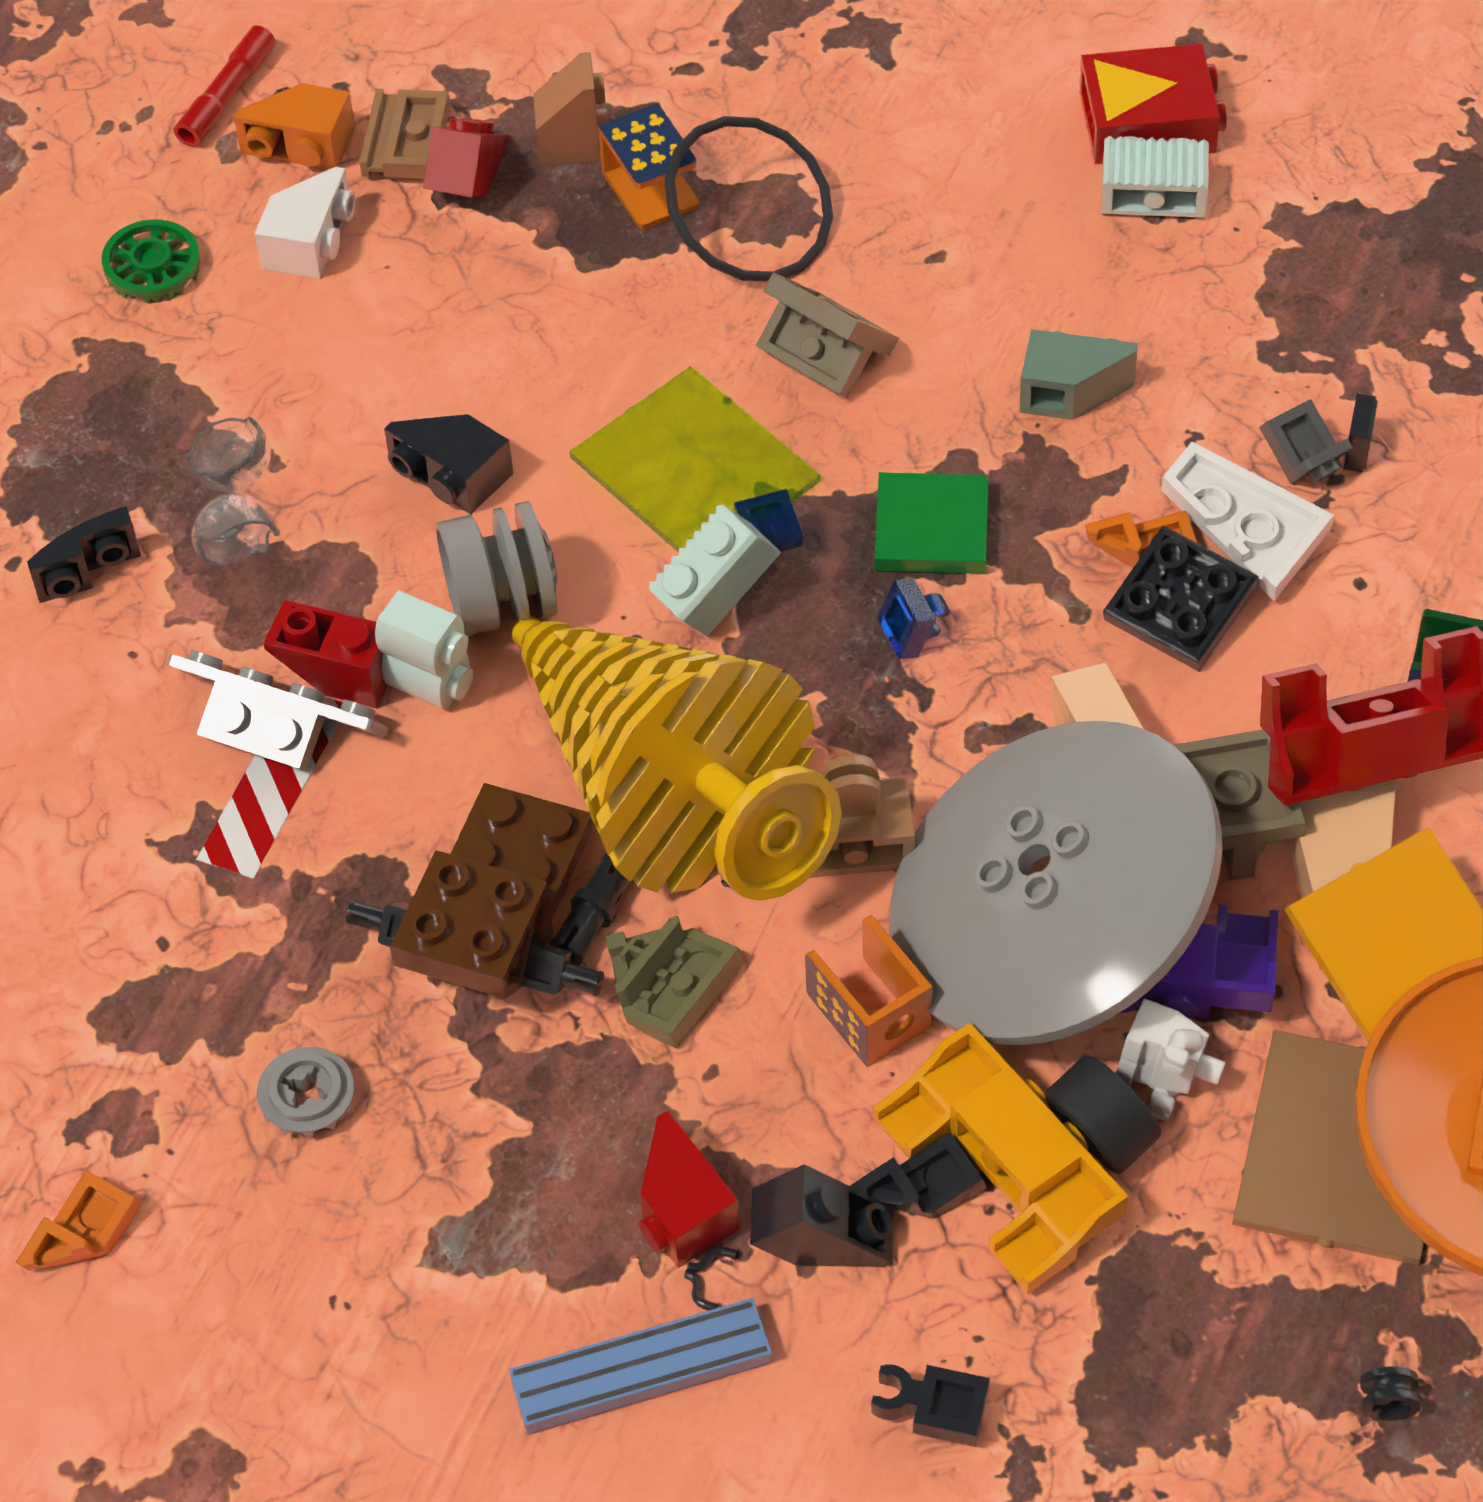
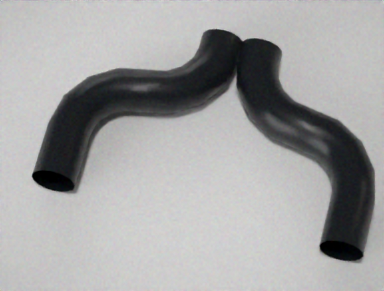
[684,1246,738,1311]

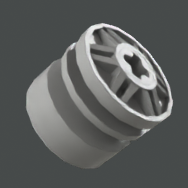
[435,501,558,637]

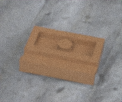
[359,88,451,179]

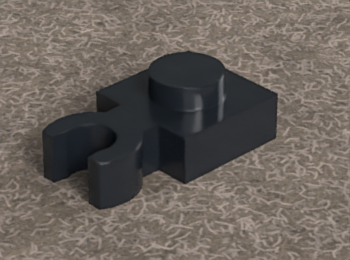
[871,1364,990,1447]

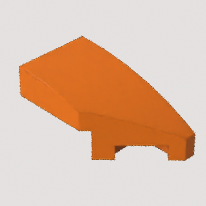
[1085,510,1197,568]
[16,1170,142,1271]

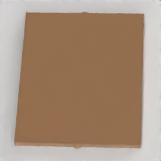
[1232,1029,1423,1266]

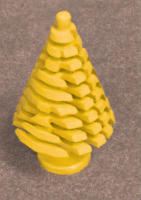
[512,616,842,901]

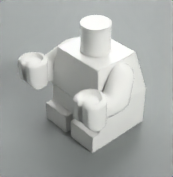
[1116,999,1226,1121]

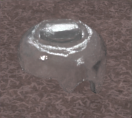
[187,417,271,494]
[191,492,280,567]

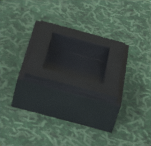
[1343,393,1378,472]

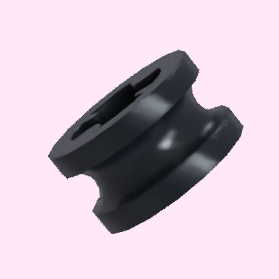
[1360,1366,1421,1421]

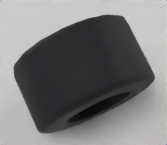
[1045,1055,1162,1174]

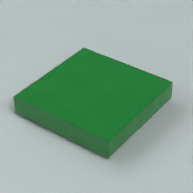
[875,472,988,574]

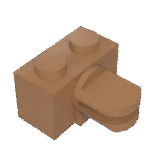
[810,754,915,878]

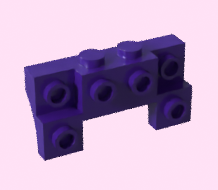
[1120,904,1279,1019]

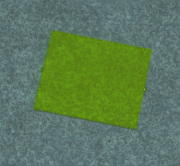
[569,366,821,553]

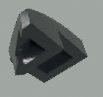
[850,1132,987,1219]

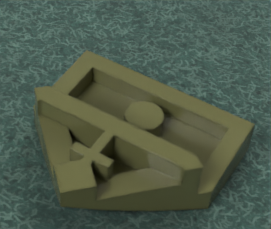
[605,916,744,1048]

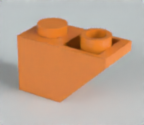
[233,83,356,169]

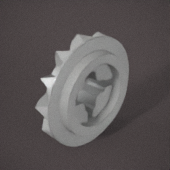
[257,1047,356,1139]

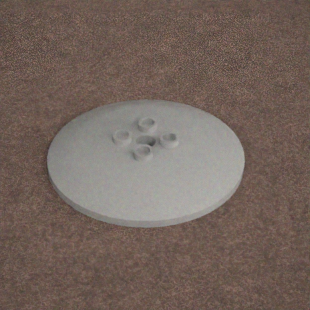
[889,721,1222,1045]

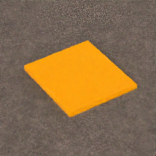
[1284,827,1483,1043]

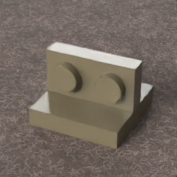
[755,273,899,398]
[1174,729,1306,880]

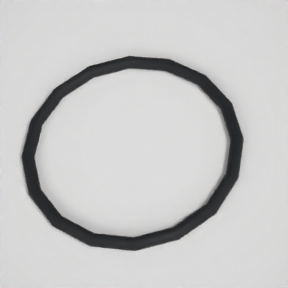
[664,116,833,282]

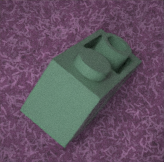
[1019,329,1138,420]

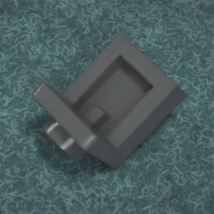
[1259,399,1353,484]

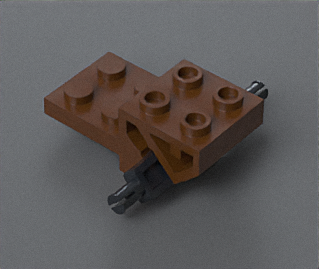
[346,783,604,999]

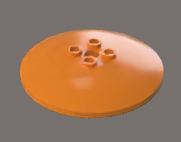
[1354,957,1483,1276]

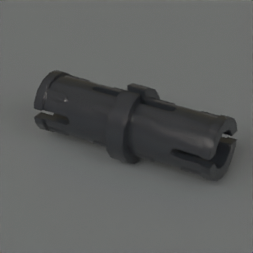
[549,853,630,965]

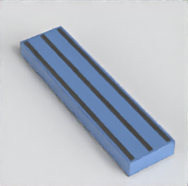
[509,1298,773,1435]

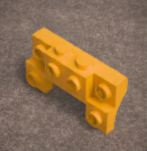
[873,1022,1129,1294]

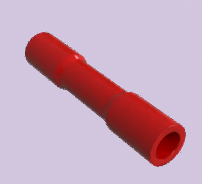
[173,25,276,147]

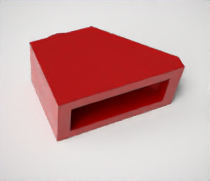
[638,1110,740,1268]

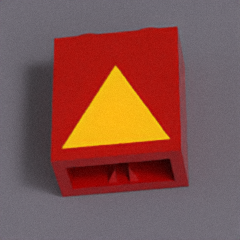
[1079,43,1227,164]

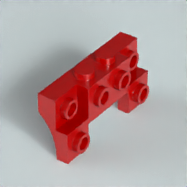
[1260,626,1483,806]

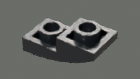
[27,506,141,603]

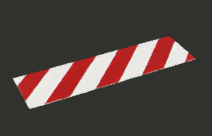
[196,696,343,879]

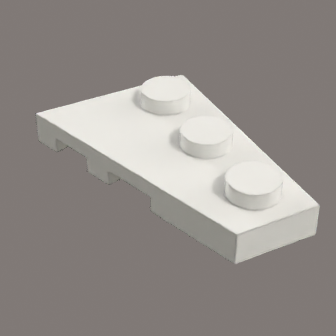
[1161,442,1334,601]

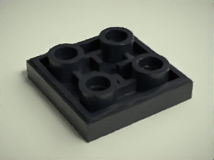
[1103,525,1259,672]

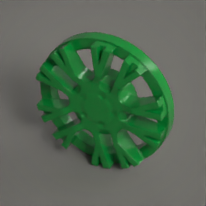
[101,219,200,303]

